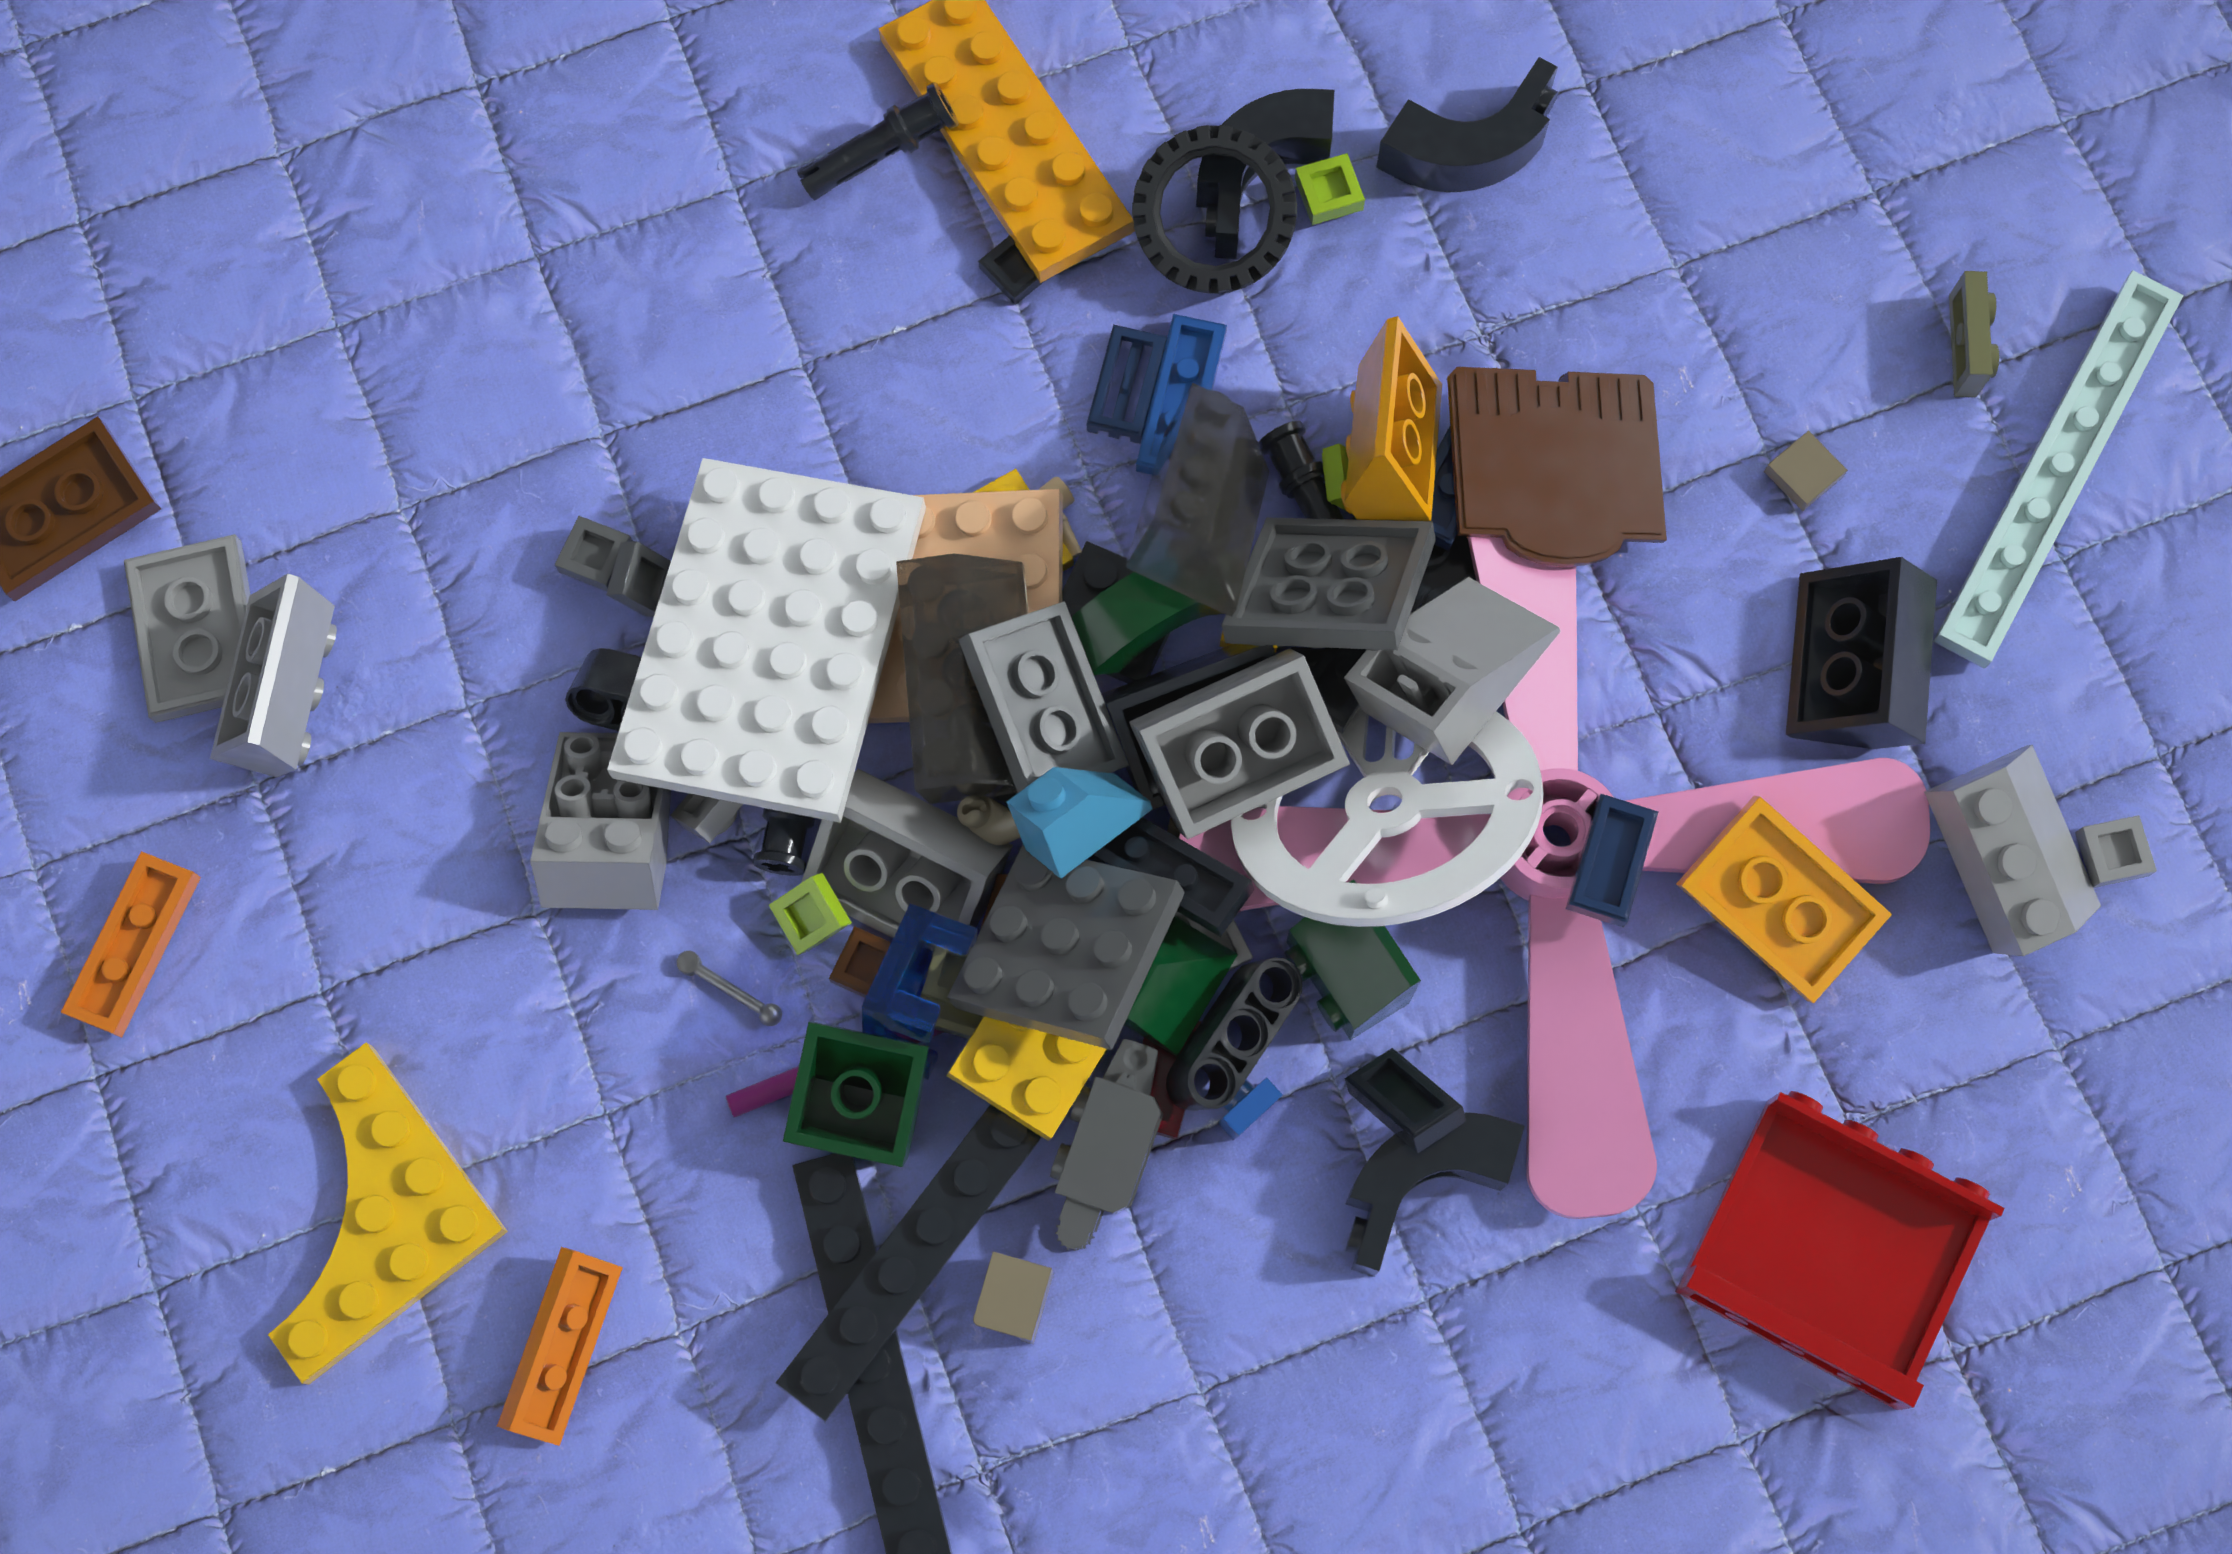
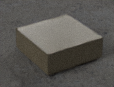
[1764,430,1848,511]

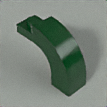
[1071,541,1244,676]

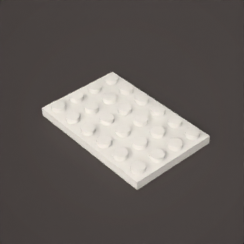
[607,458,926,823]

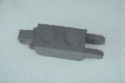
[1050,1039,1164,1251]

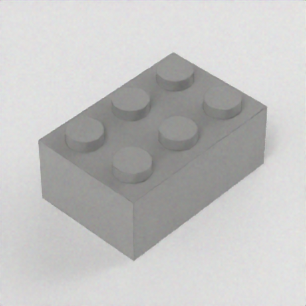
[1129,648,1350,840]

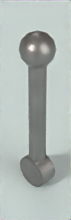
[677,951,782,1026]

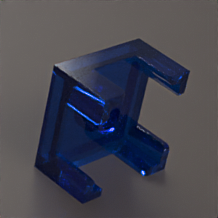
[862,903,977,1080]

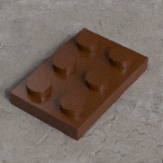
[0,416,161,601]

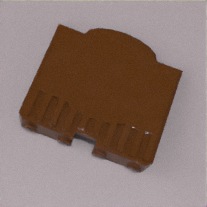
[1446,367,1667,567]

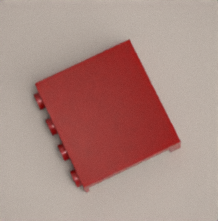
[1675,1091,2005,1410]

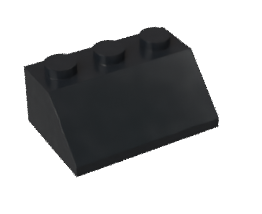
[1786,557,1937,749]
[1101,644,1276,810]

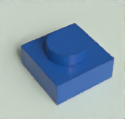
[1217,1077,1283,1140]

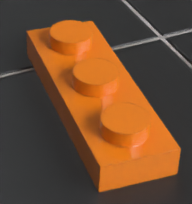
[61,851,201,1038]
[497,1247,623,1446]

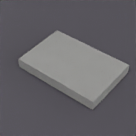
[124,534,251,723]

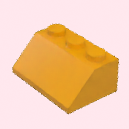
[1341,316,1442,521]

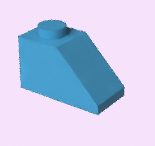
[1007,767,1153,879]

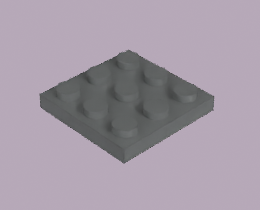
[1222,517,1436,651]
[947,845,1185,1050]

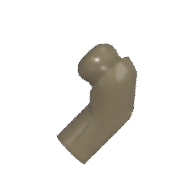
[957,795,1021,845]

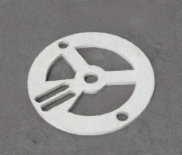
[1231,707,1543,927]

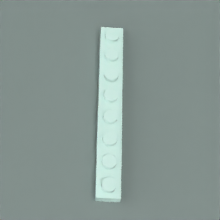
[1933,270,2184,669]

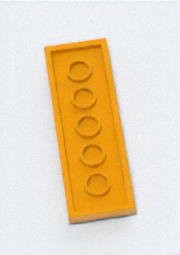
[878,0,1135,283]

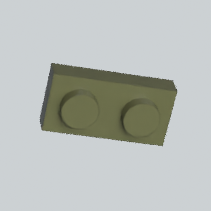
[1949,271,1999,397]

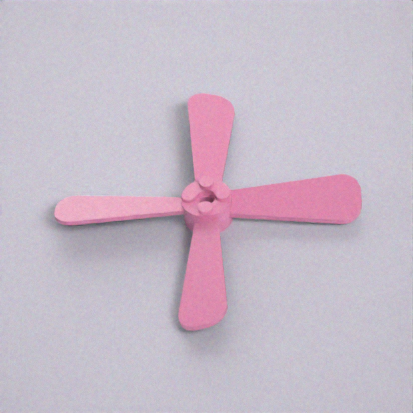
[1179,537,1930,1219]

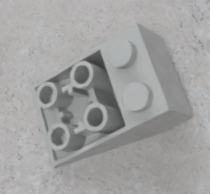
[1344,577,1561,765]
[530,732,671,910]

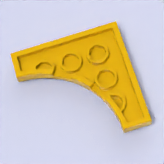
[268,1042,508,1385]

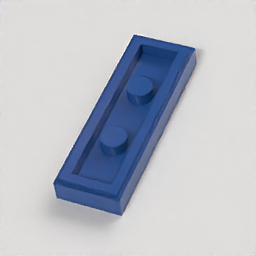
[1136,314,1227,483]

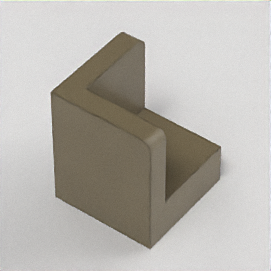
[973,1252,1054,1344]

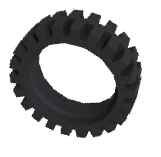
[1132,125,1297,293]

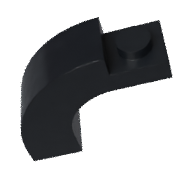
[1376,57,1558,192]
[1196,89,1335,259]
[1345,1112,1525,1277]

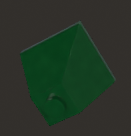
[1124,916,1238,1057]

